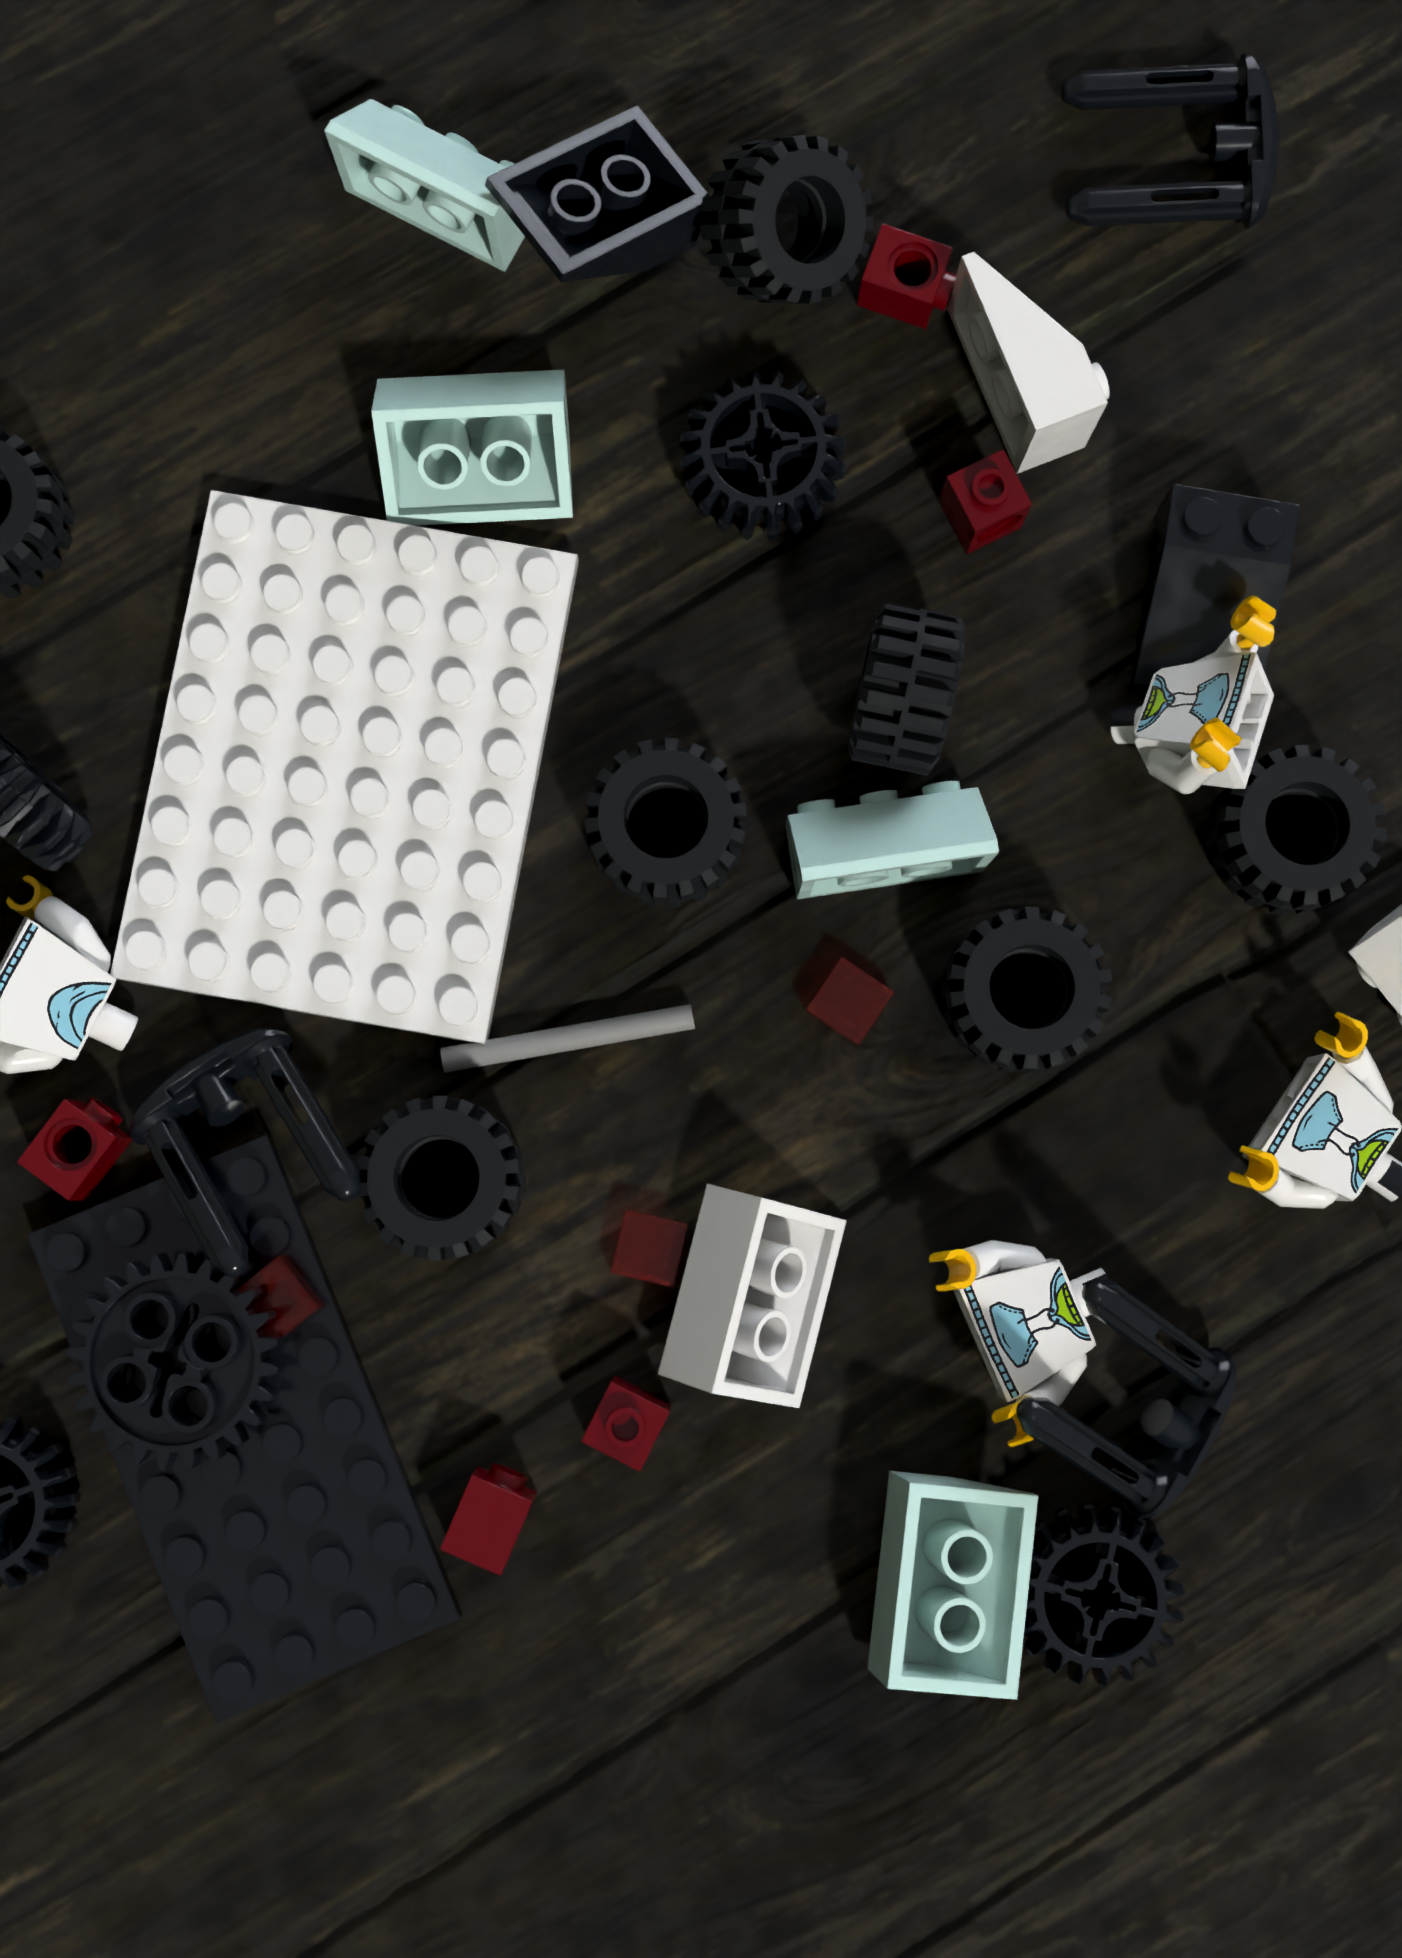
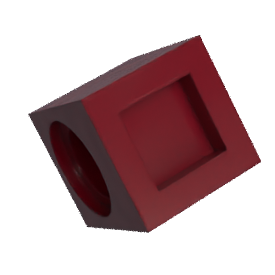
[857,223,957,329]
[938,449,1032,554]
[17,1097,133,1201]
[581,1375,671,1472]
[440,1463,537,1576]

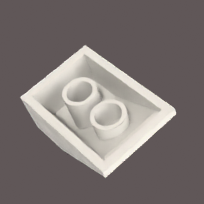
[947,252,1110,474]

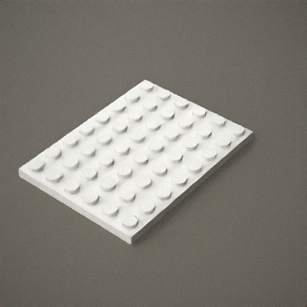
[110,490,579,1044]

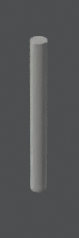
[440,1004,695,1073]

